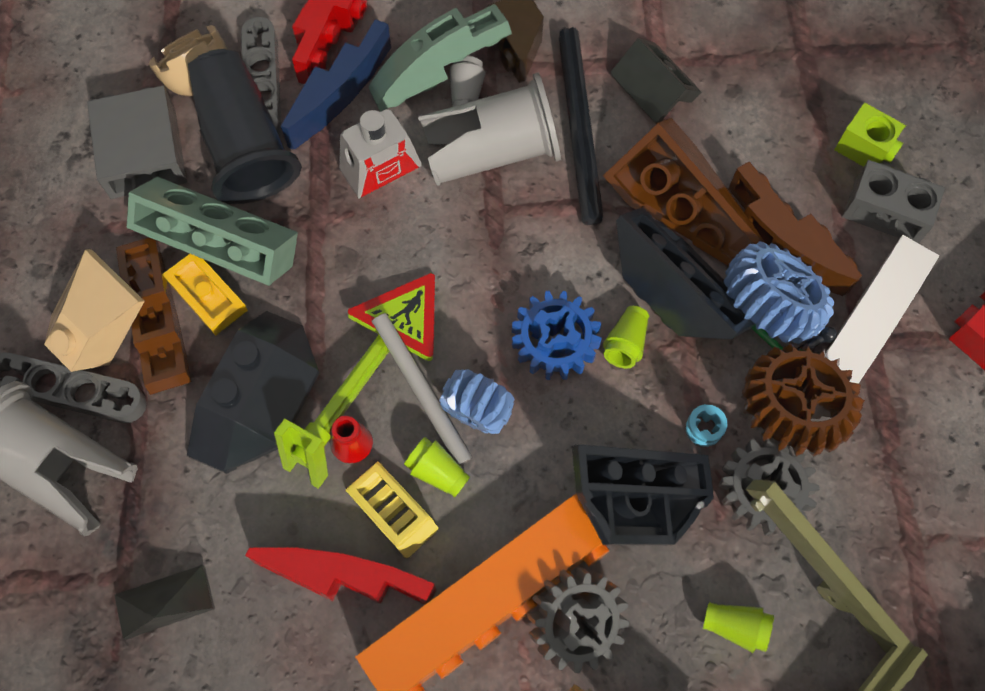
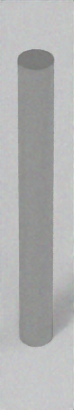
[372,313,472,466]

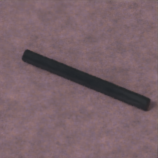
[558,27,603,226]

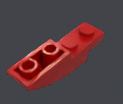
[292,0,367,84]

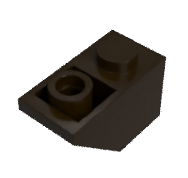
[488,0,544,83]

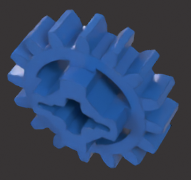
[512,291,602,380]

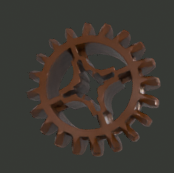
[741,343,865,457]

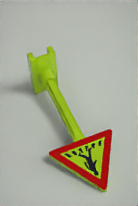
[274,273,435,489]

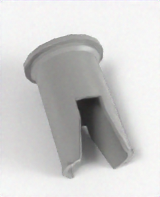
[418,72,561,186]
[0,381,138,536]

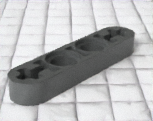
[241,17,282,138]
[0,352,147,423]

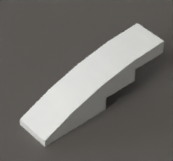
[825,235,939,384]

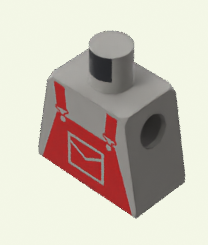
[339,109,422,199]

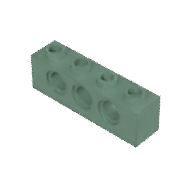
[127,177,298,286]

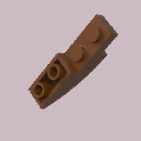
[728,161,862,296]

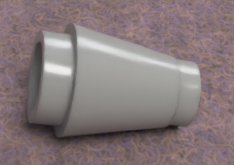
[449,56,486,107]

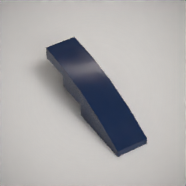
[281,19,392,150]

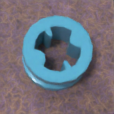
[686,404,727,447]

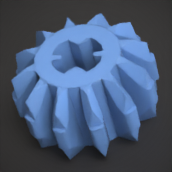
[439,369,515,434]

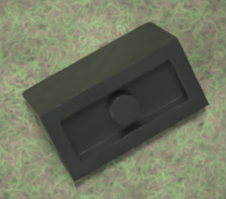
[611,38,701,122]

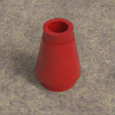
[330,416,373,463]

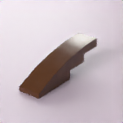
[116,237,192,395]

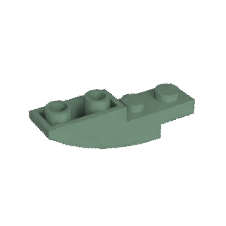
[368,4,512,112]

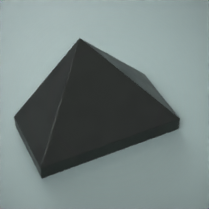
[114,565,215,639]

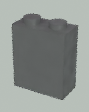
[87,85,187,199]

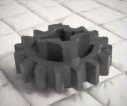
[719,438,820,536]
[528,567,630,673]

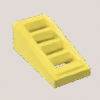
[346,461,438,558]

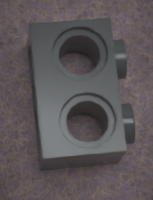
[842,160,946,244]

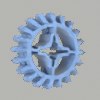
[724,241,834,344]

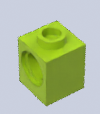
[834,102,906,167]

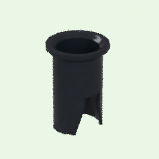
[188,49,302,204]

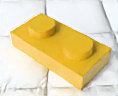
[163,254,248,336]

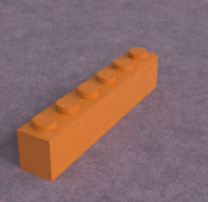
[355,494,610,691]

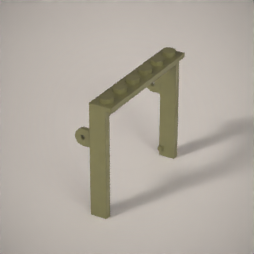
[569,479,928,691]

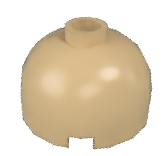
[149,25,227,96]

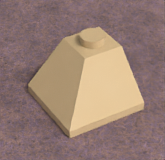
[44,249,145,372]

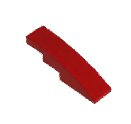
[245,547,437,605]

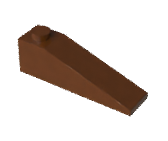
[603,118,766,266]

